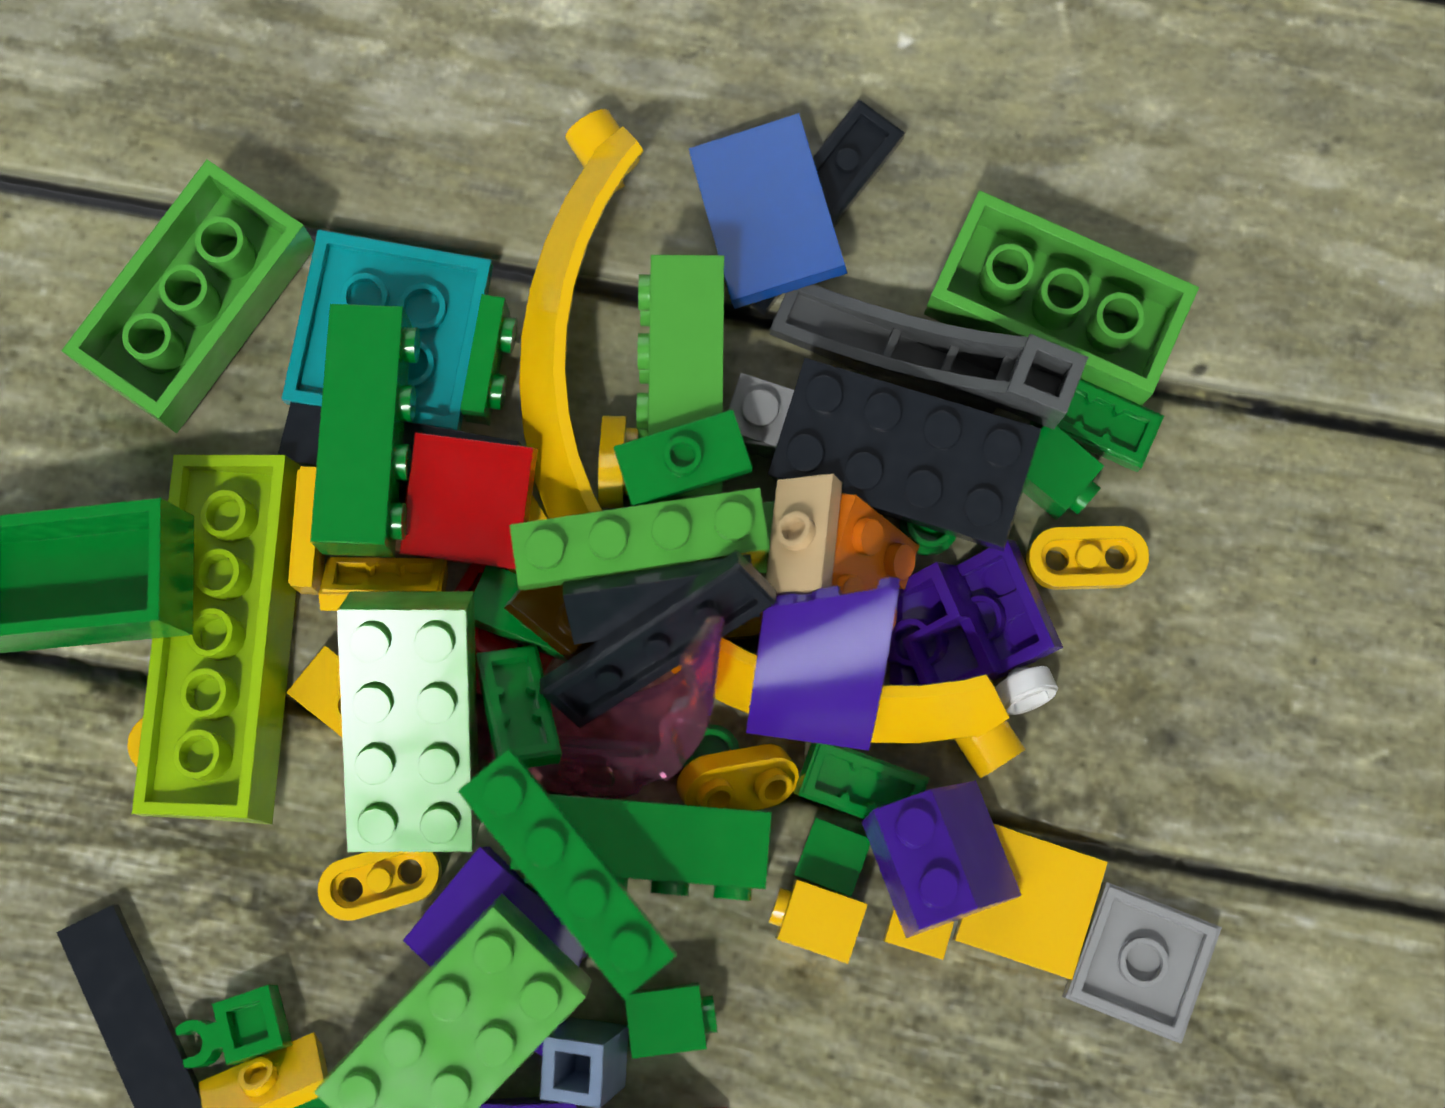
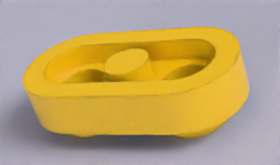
[598,416,638,508]
[1026,526,1149,590]
[677,744,799,811]
[318,852,442,921]

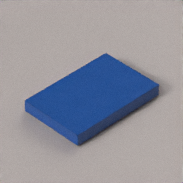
[689,113,848,309]

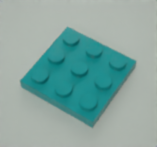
[282,230,493,431]

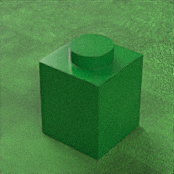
[1023,426,1104,520]
[625,982,718,1059]

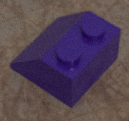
[862,780,1022,939]

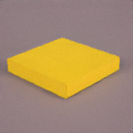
[953,824,1108,980]

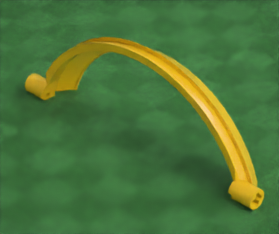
[519,109,1026,778]

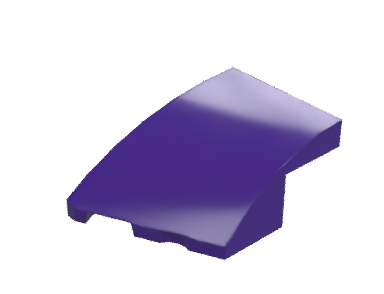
[887,539,1063,686]
[746,577,900,751]
[403,846,587,1057]

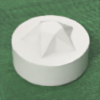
[995,666,1058,715]

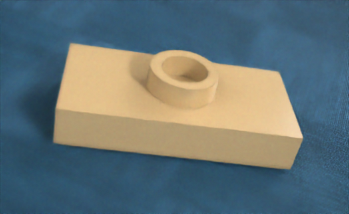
[766,474,842,596]

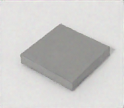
[1062,882,1222,1044]

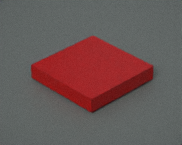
[400,432,538,569]

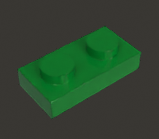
[460,294,518,426]

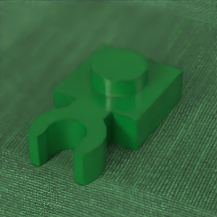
[175,985,293,1068]

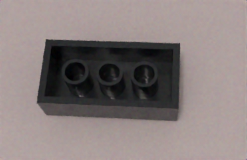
[768,358,1041,552]

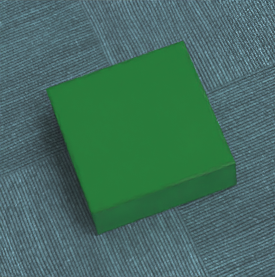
[793,817,870,897]

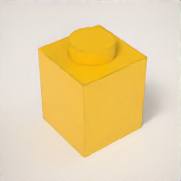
[768,880,868,964]

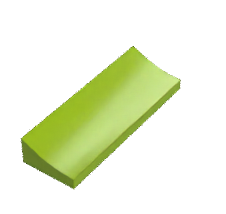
[132,455,301,824]

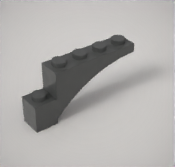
[770,284,1088,430]

